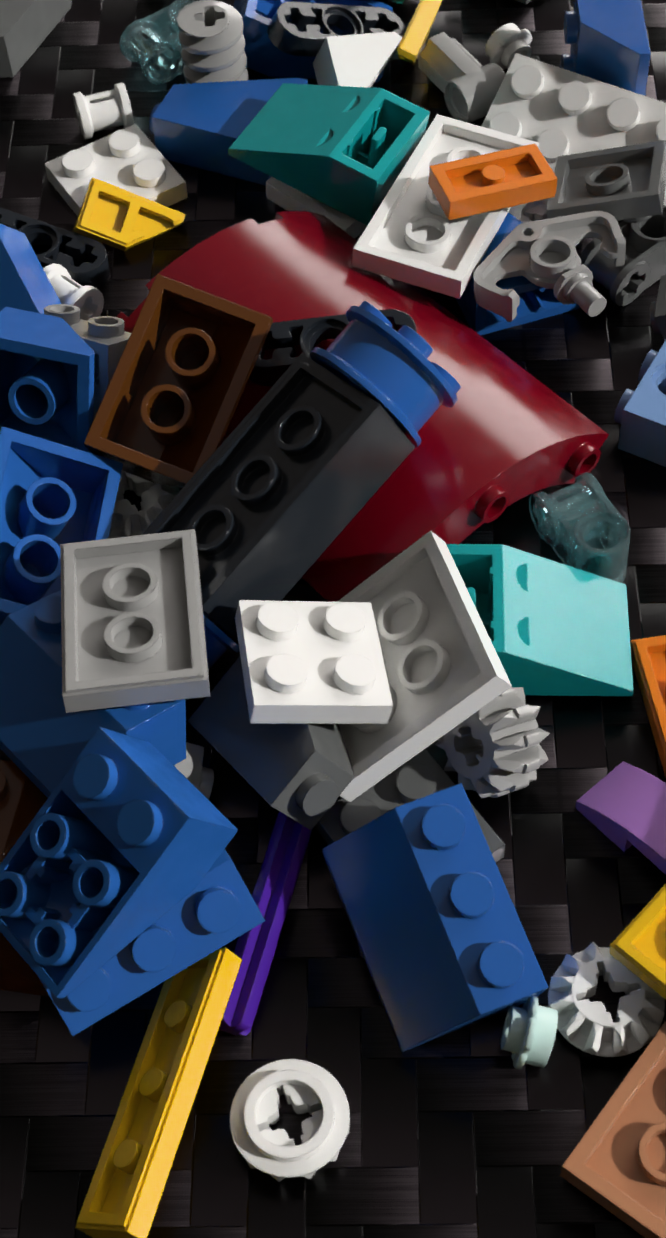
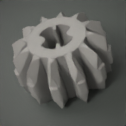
[435,687,550,798]

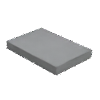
[60,529,210,713]

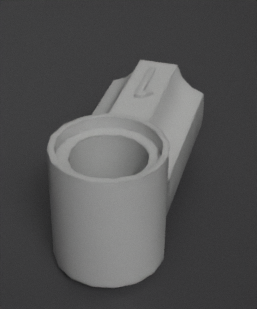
[418,32,506,123]

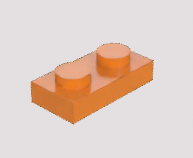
[428,143,558,220]

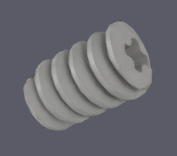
[176,0,248,84]

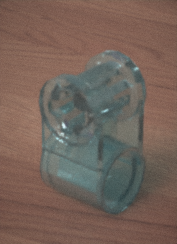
[120,0,202,85]
[528,472,631,583]

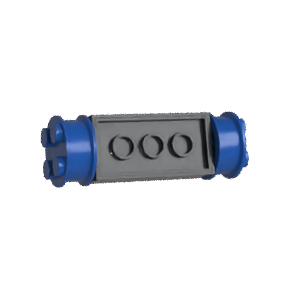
[142,301,461,701]

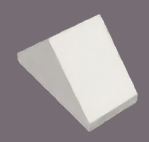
[313,32,402,88]

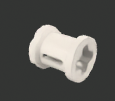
[73,83,134,140]
[43,264,104,321]

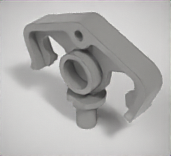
[474,211,626,322]

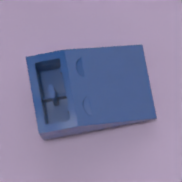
[0,727,238,998]

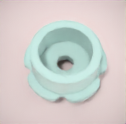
[501,996,558,1070]

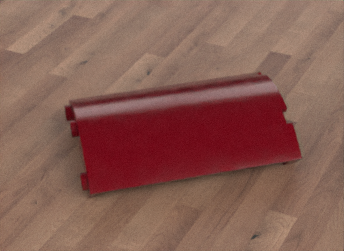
[117,211,609,602]

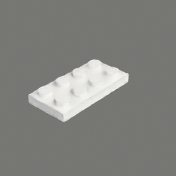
[481,53,666,205]
[352,114,539,299]

